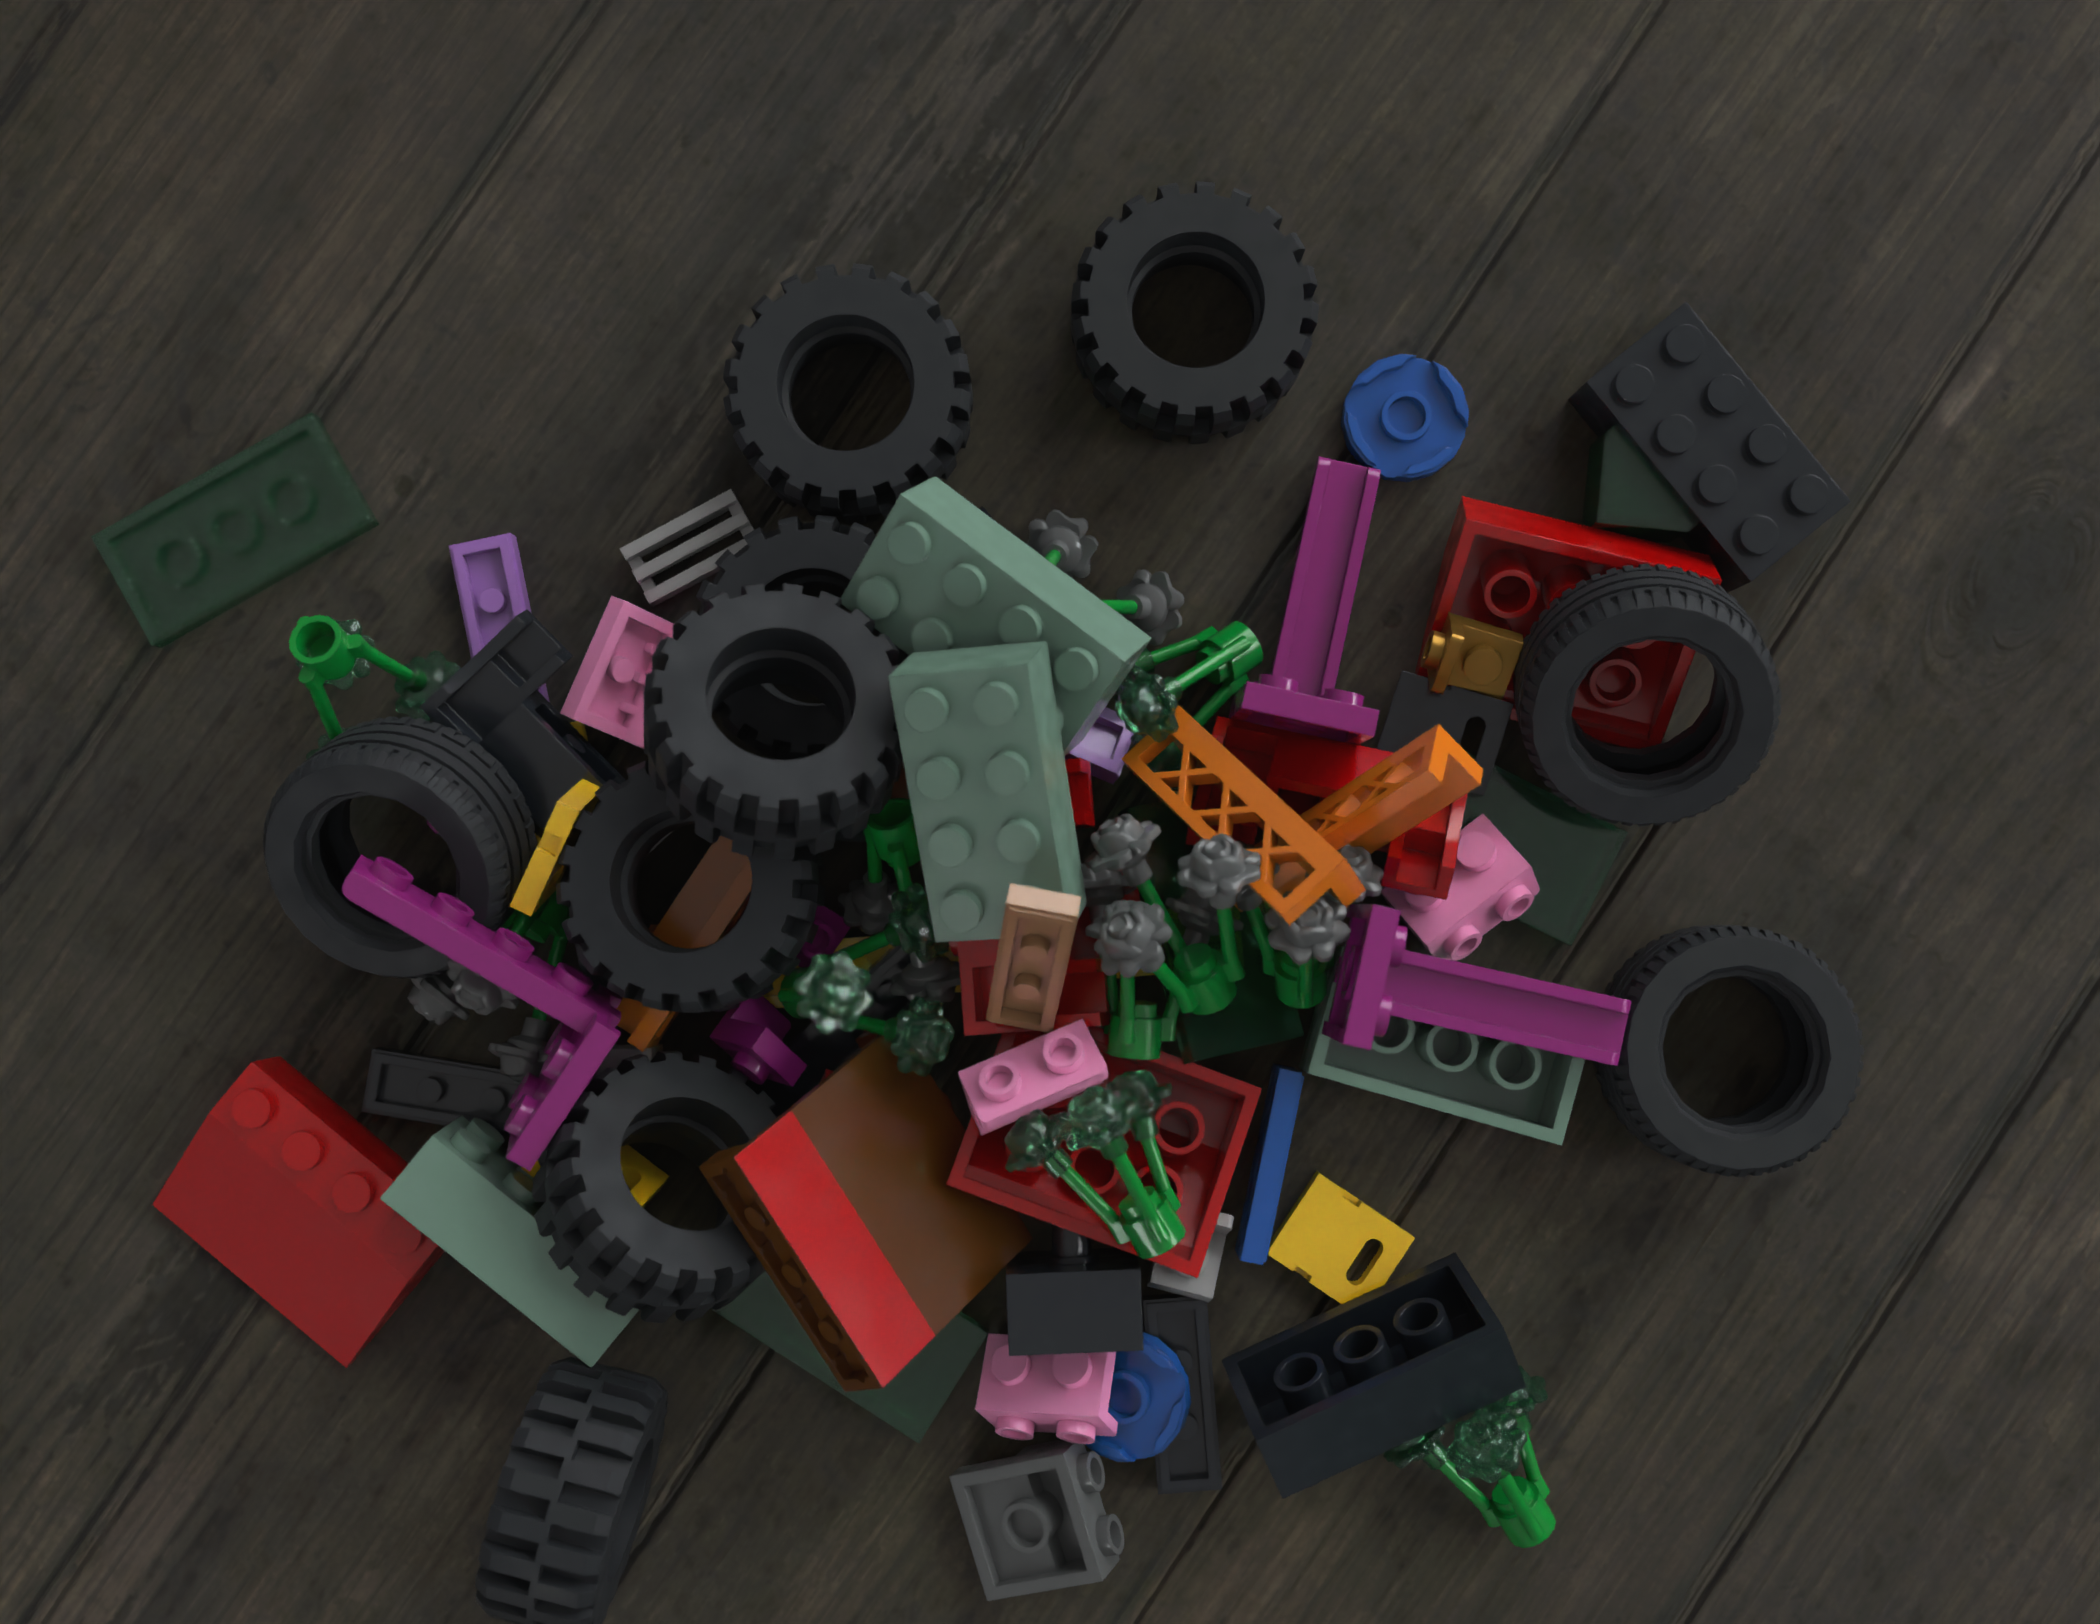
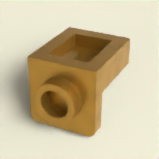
[1420,612,1524,700]

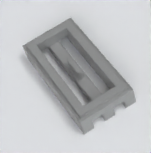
[620,489,754,607]

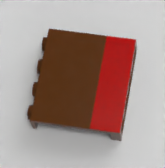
[699,1022,1033,1392]

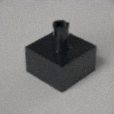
[1006,1224,1144,1356]

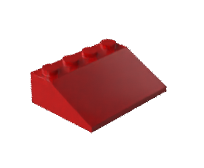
[1415,496,1722,749]
[946,1026,1262,1278]
[152,1056,445,1368]

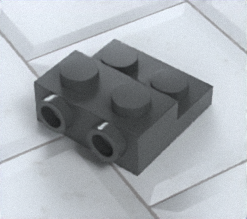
[949,1439,1124,1601]

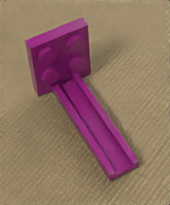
[1229,456,1381,745]
[342,854,622,1171]
[1322,904,1632,1066]

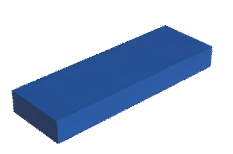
[1235,1063,1304,1265]

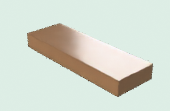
[986,883,1082,1033]

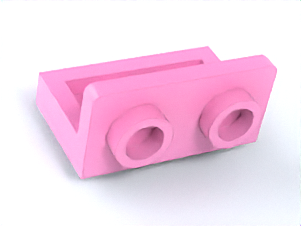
[560,596,673,749]
[1381,813,1540,961]
[958,1019,1109,1136]
[975,1333,1118,1444]

